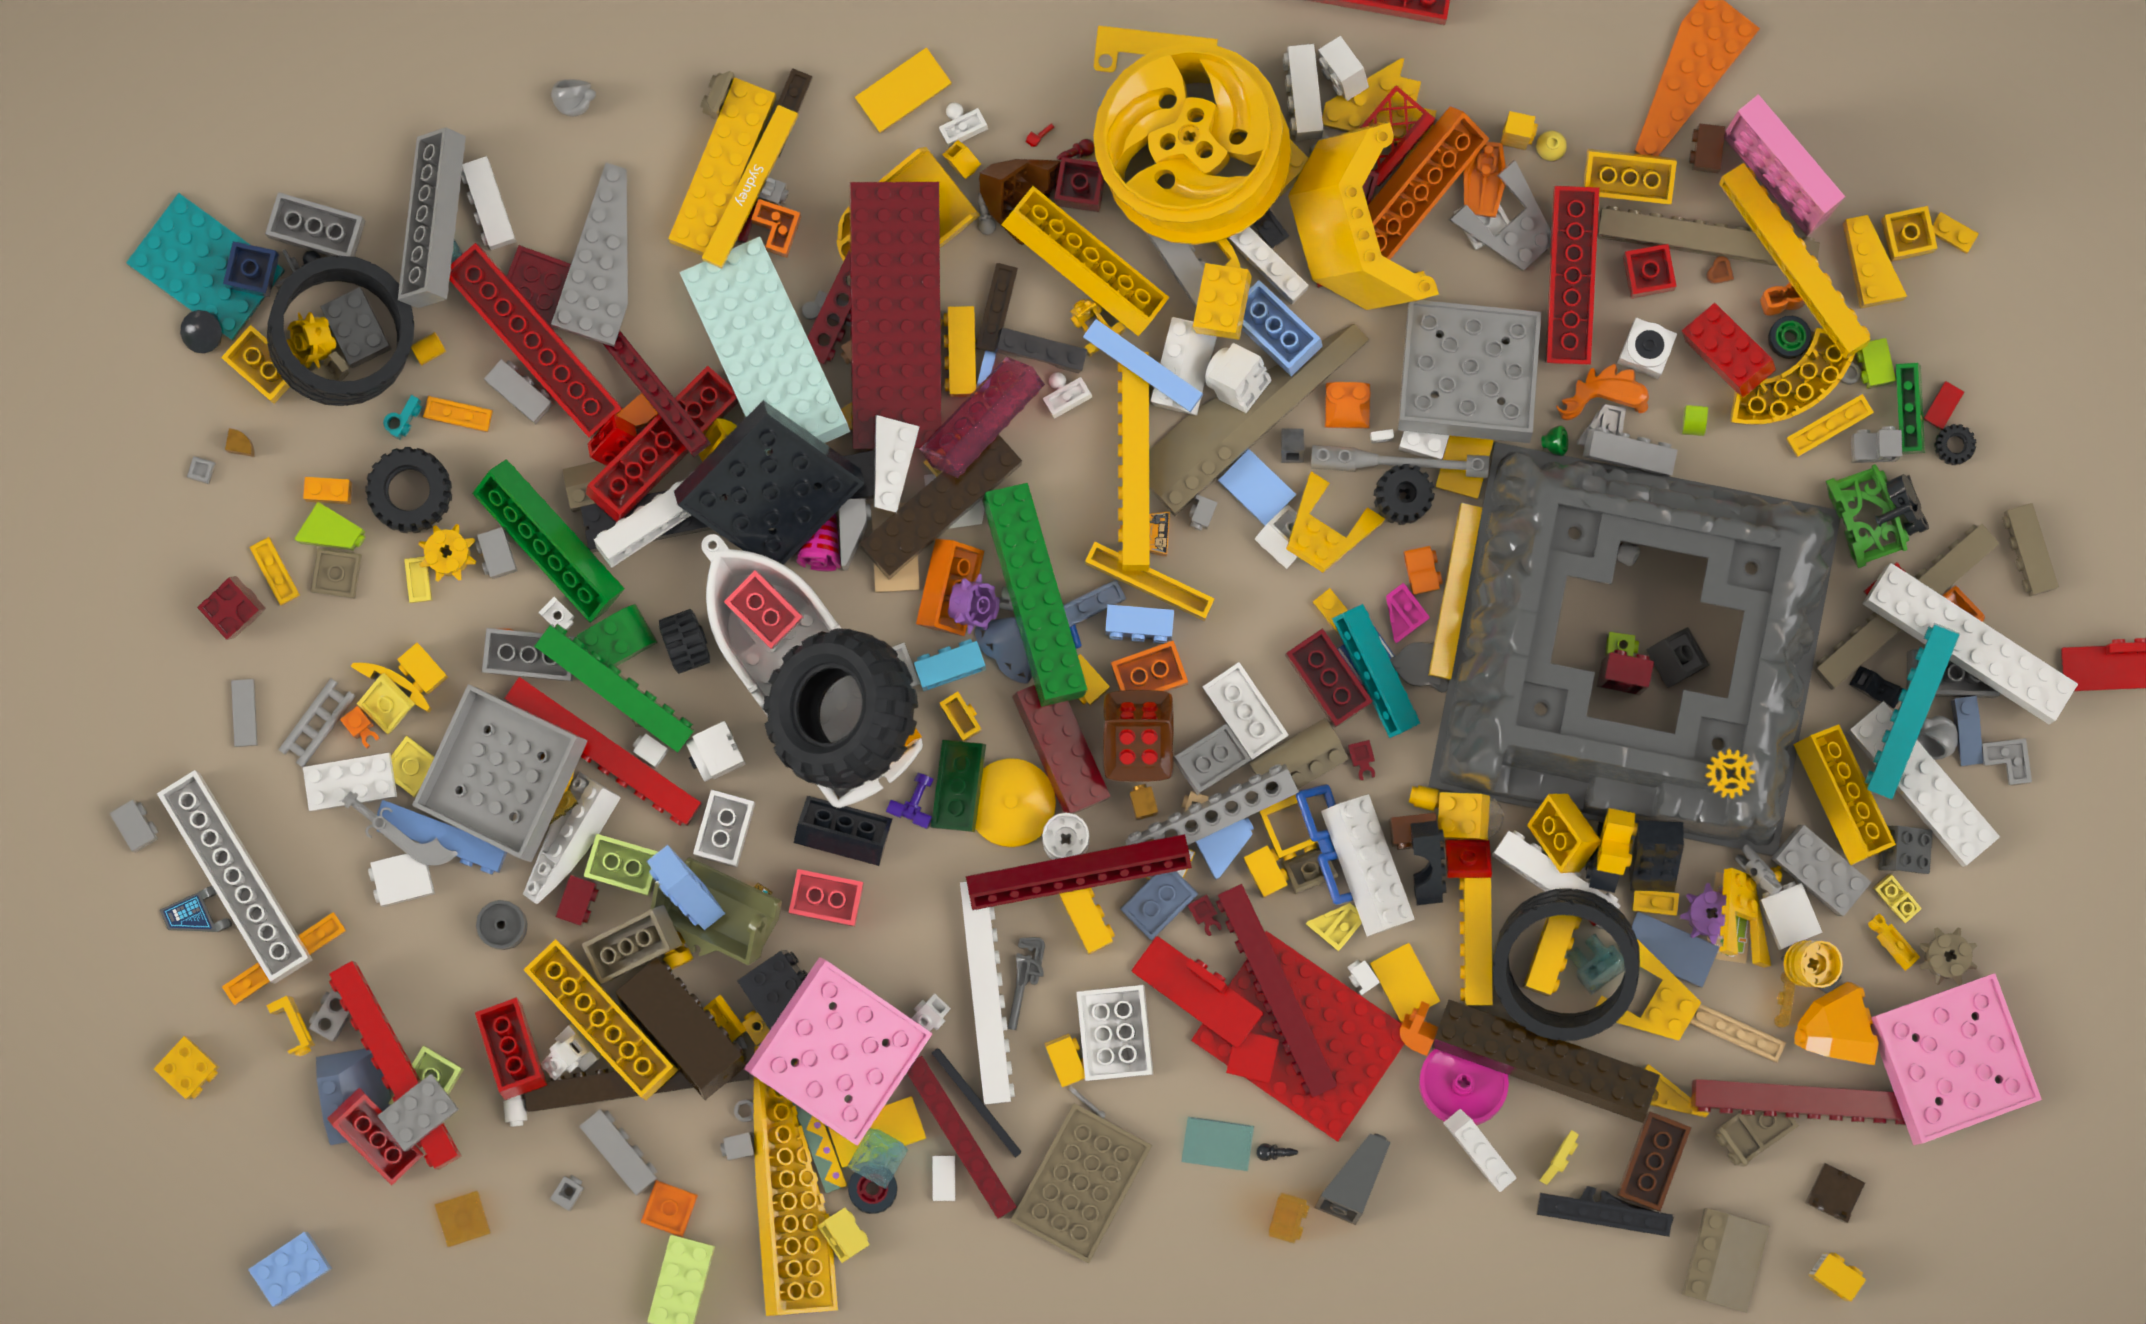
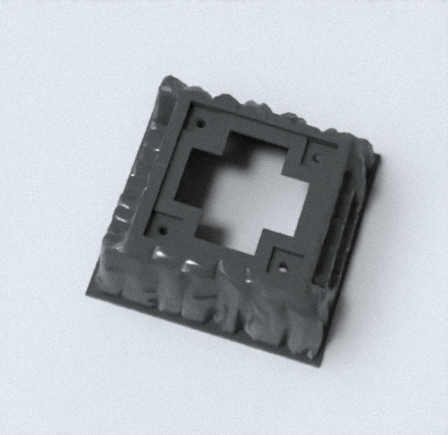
[1428,442,1840,856]

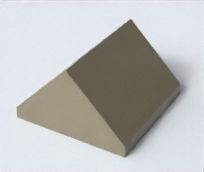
[1283,848,1338,894]

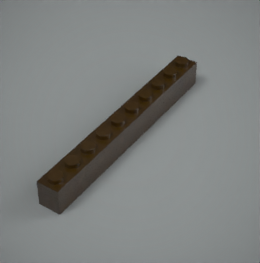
[525,1053,750,1112]

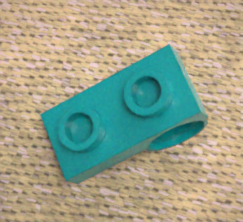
[383,395,422,440]

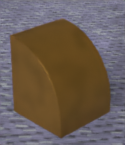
[225,428,254,457]

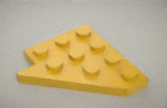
[1322,58,1421,144]

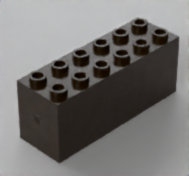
[615,957,746,1100]

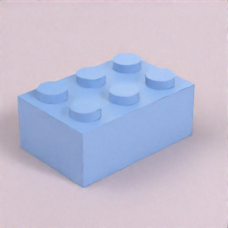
[1105,605,1174,644]
[248,1232,332,1307]

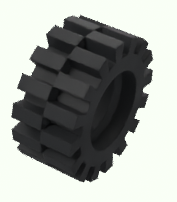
[1934,424,1977,465]

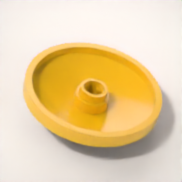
[975,758,1056,847]

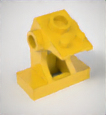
[1070,298,1125,357]

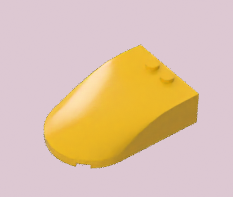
[836,147,981,261]

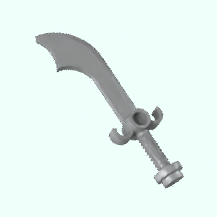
[342,791,457,866]

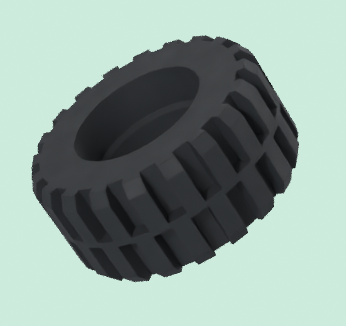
[365,447,452,533]

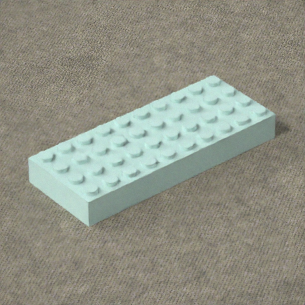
[680,236,850,451]

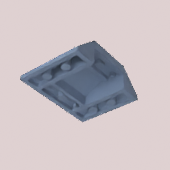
[316,1049,391,1145]

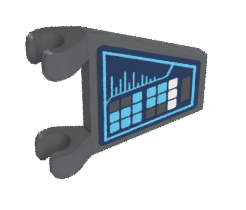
[160,886,232,932]

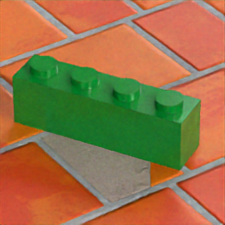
[1896,363,1925,454]

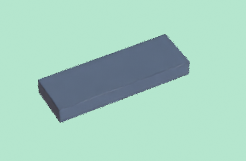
[1063,579,1126,627]

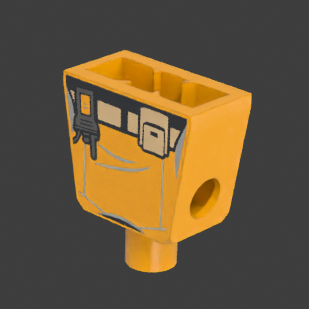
[1120,512,1170,556]

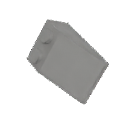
[839,499,872,571]

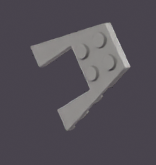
[1449,160,1552,270]

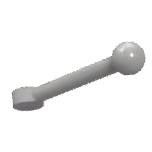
[1068,1086,1105,1119]

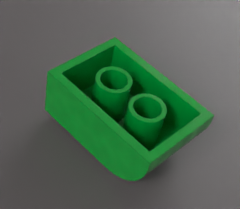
[576,604,658,667]

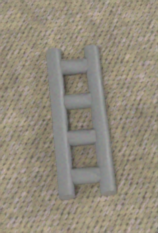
[278,678,356,767]

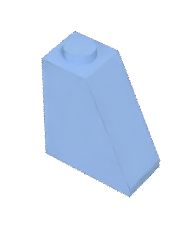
[1195,817,1254,880]

